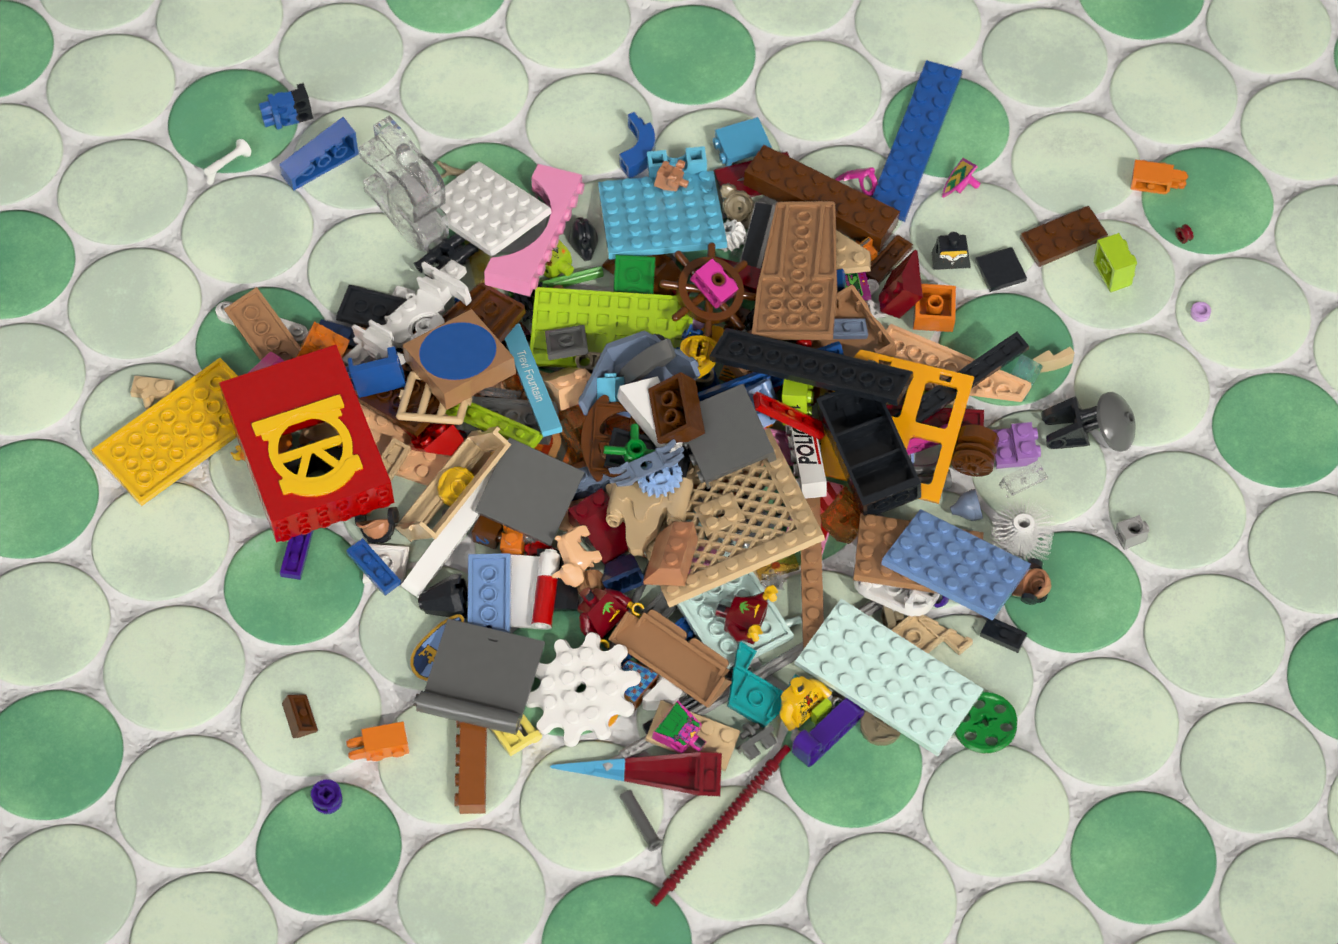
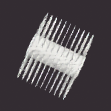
[990,497,1054,570]

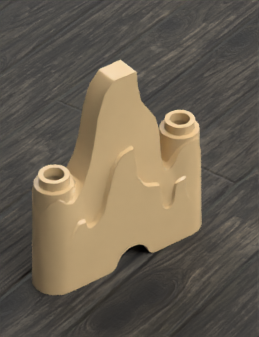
[606,477,693,556]

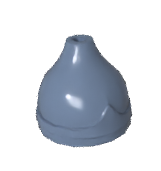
[950,489,983,521]

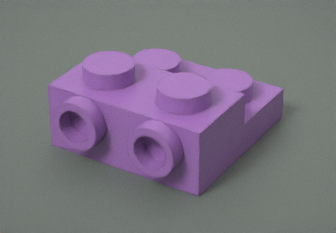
[993,422,1041,469]

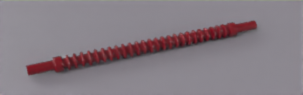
[650,745,791,907]

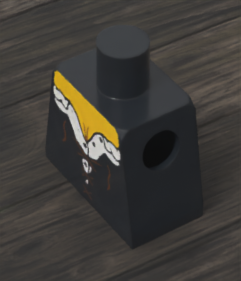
[931,232,971,270]

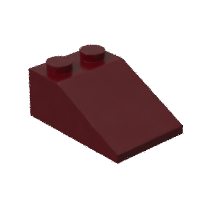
[878,250,923,319]
[568,488,629,565]

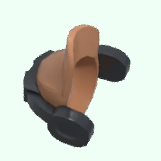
[355,507,399,544]
[1011,558,1052,605]

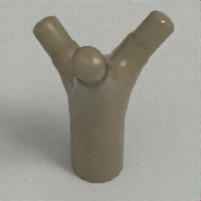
[437,160,466,179]

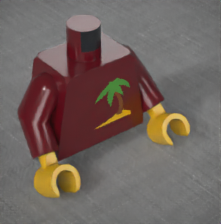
[715,585,778,645]
[577,587,644,651]

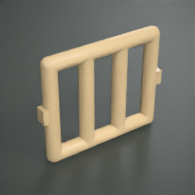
[396,371,473,425]

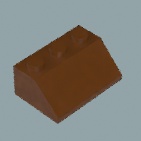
[648,372,705,444]

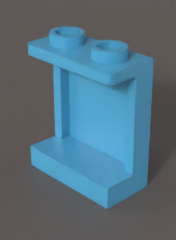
[713,117,772,167]

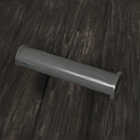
[620,790,664,851]

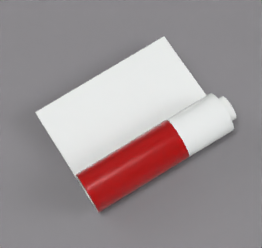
[511,549,561,630]

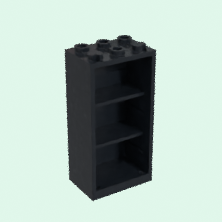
[816,391,921,516]

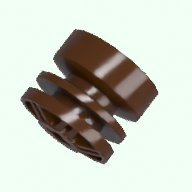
[951,425,999,477]

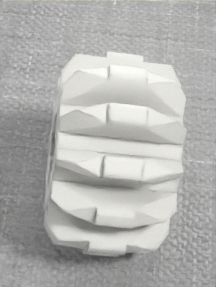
[721,219,747,252]

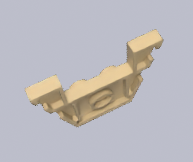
[892,615,973,655]

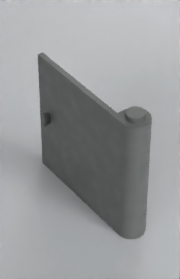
[413,619,545,735]

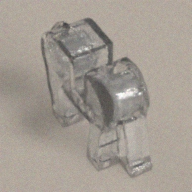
[359,115,449,252]

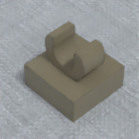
[881,606,904,630]

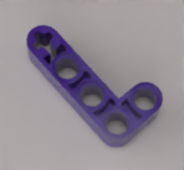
[792,698,865,767]

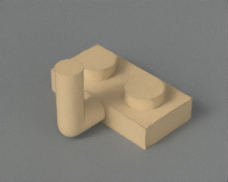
[130,376,175,409]

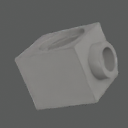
[1115,515,1149,550]

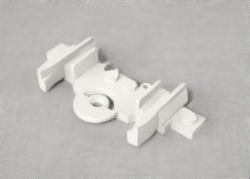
[342,259,472,366]

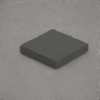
[545,325,589,360]

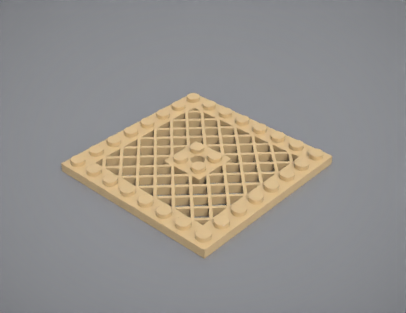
[645,428,825,608]

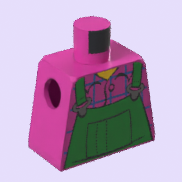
[652,701,707,753]

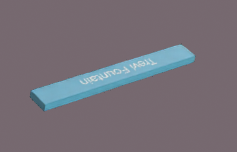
[504,323,563,437]

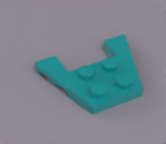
[727,642,799,728]

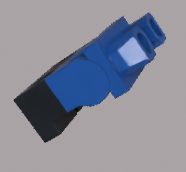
[259,83,313,130]

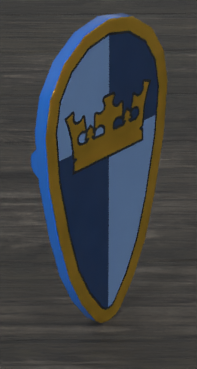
[410,614,465,681]

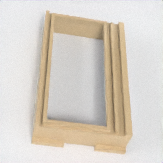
[395,426,511,542]

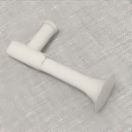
[204,139,251,184]

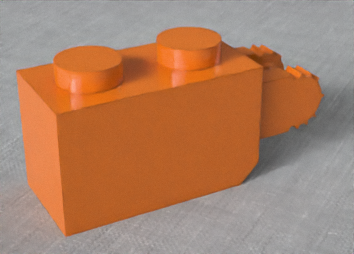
[1131,160,1188,194]

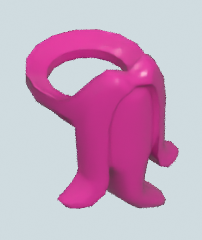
[835,167,878,196]

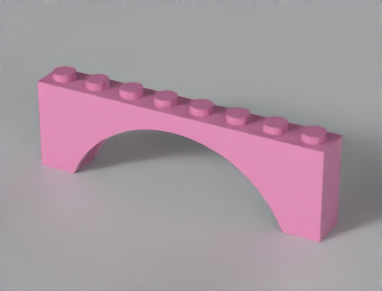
[484,164,585,296]

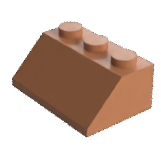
[643,521,698,586]

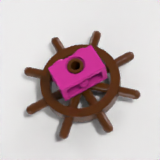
[659,242,756,338]

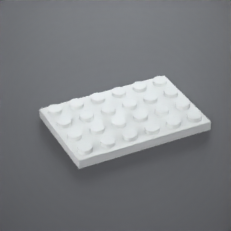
[420,162,552,257]

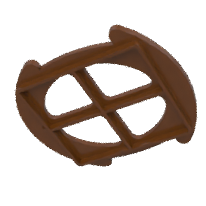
[581,395,683,482]

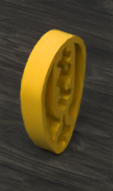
[680,335,717,379]

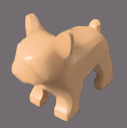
[552,525,602,587]

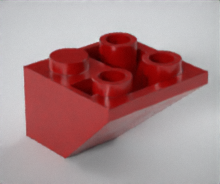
[408,423,464,456]

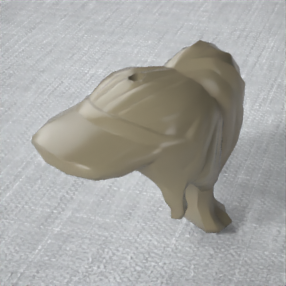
[720,183,754,229]

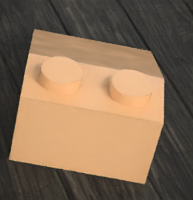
[542,367,591,411]

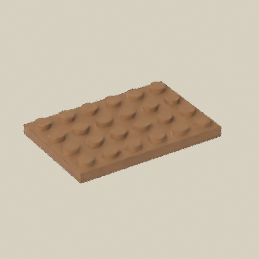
[853,513,984,594]

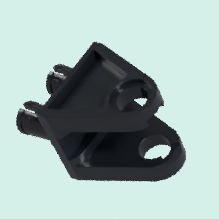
[1041,396,1099,449]

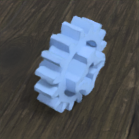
[637,461,683,498]

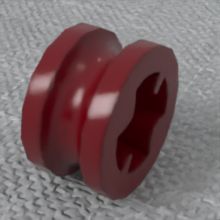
[1175,224,1194,244]

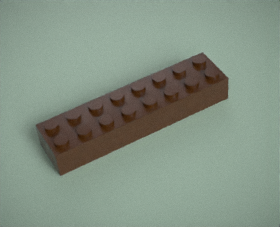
[743,145,900,252]

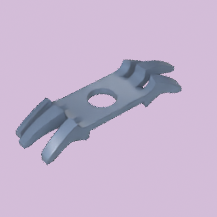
[608,439,684,487]

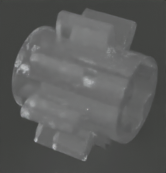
[760,569,787,595]

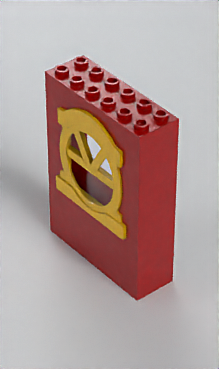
[219,344,395,543]

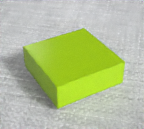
[811,698,832,725]

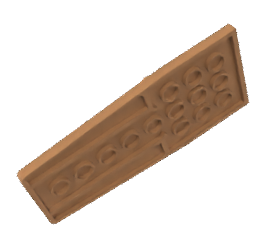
[752,201,837,340]

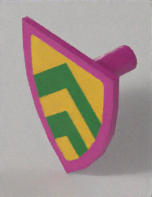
[942,158,980,198]

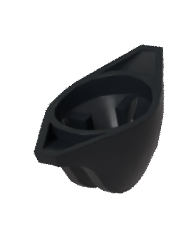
[569,217,598,261]

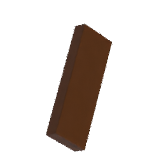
[865,234,913,285]

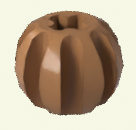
[576,570,606,594]

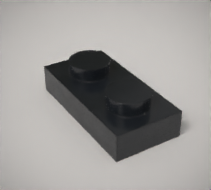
[980,618,1027,653]

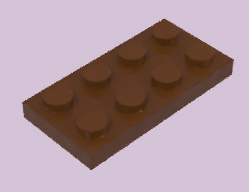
[1020,205,1108,267]

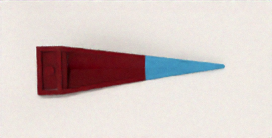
[550,752,722,796]

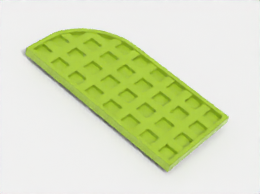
[530,287,695,368]

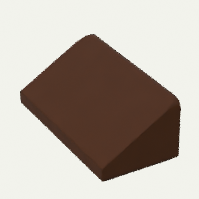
[282,694,318,739]

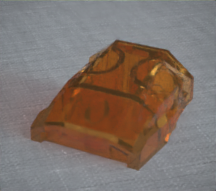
[820,486,861,544]

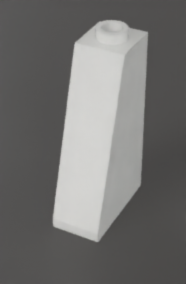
[617,376,683,453]

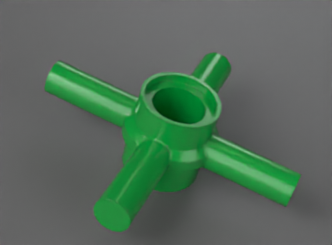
[603,424,655,463]

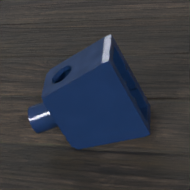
[602,554,645,593]

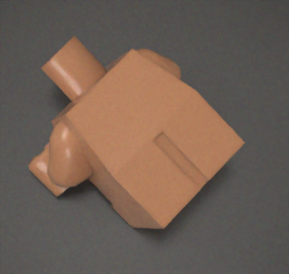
[654,160,689,191]

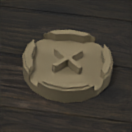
[860,711,901,746]

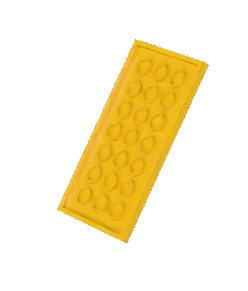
[91,358,238,506]

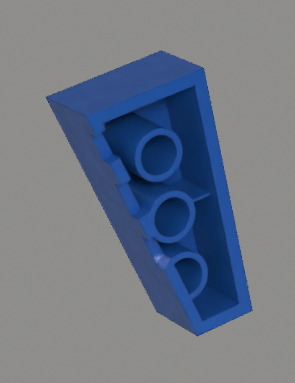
[279,117,359,191]

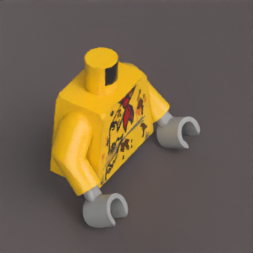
[779,676,843,741]

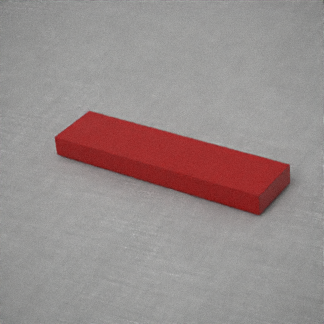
[753,392,825,440]

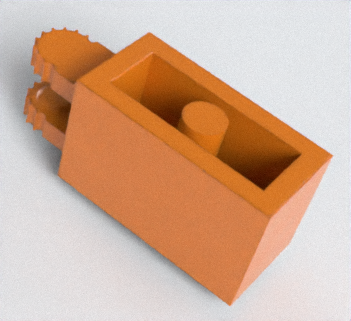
[346,721,409,761]

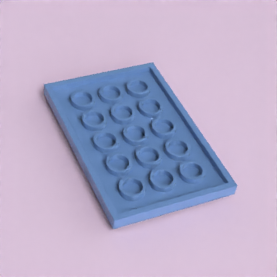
[881,509,1031,620]

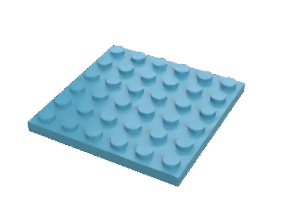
[598,171,727,259]

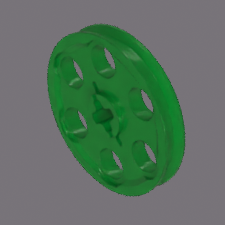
[955,692,1018,753]

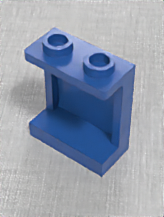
[345,346,406,398]

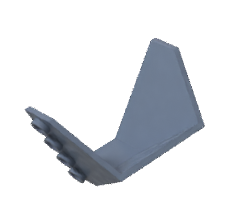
[578,330,700,416]

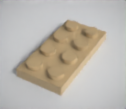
[645,700,741,772]

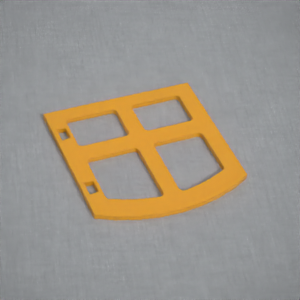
[821,349,974,504]

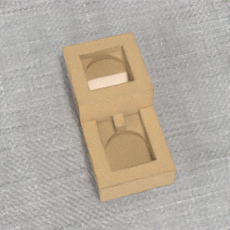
[1031,347,1075,373]

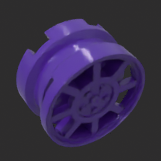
[311,779,343,814]

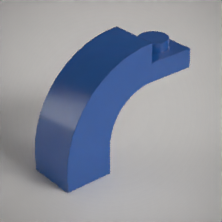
[619,112,655,179]

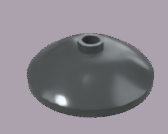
[1097,392,1136,452]

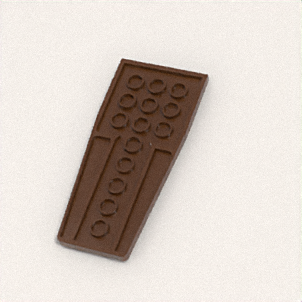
[357,282,526,437]

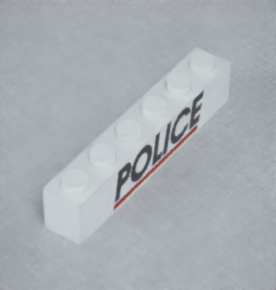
[785,404,827,499]

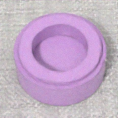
[1190,302,1211,322]

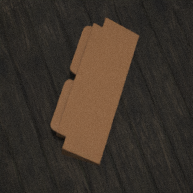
[609,610,732,708]

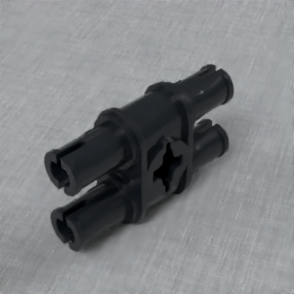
[414,233,479,279]

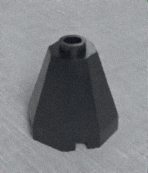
[418,573,468,618]

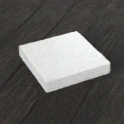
[363,544,410,586]

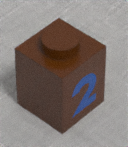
[472,515,505,550]

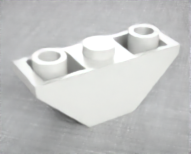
[642,676,689,711]

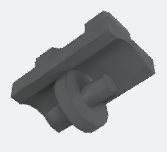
[736,722,777,761]

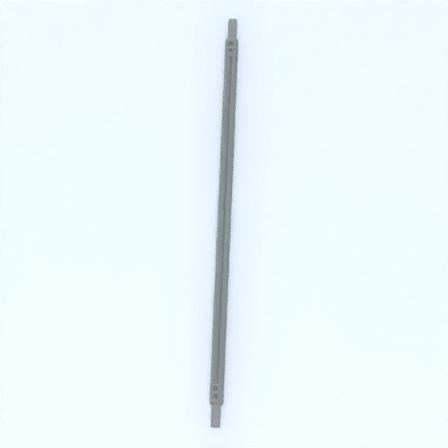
[603,600,884,771]

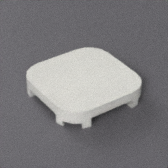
[854,580,941,616]

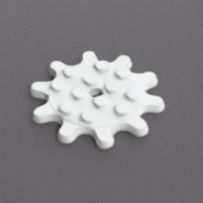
[526,632,641,747]

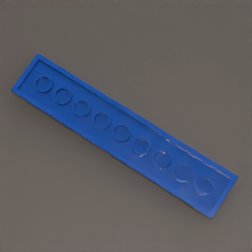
[872,60,962,222]

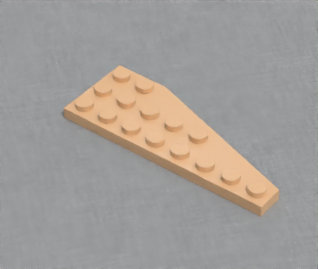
[882,324,1031,402]

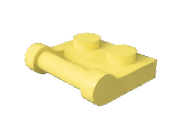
[491,714,542,757]

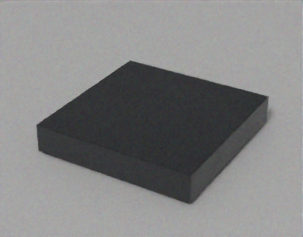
[975,247,1027,292]

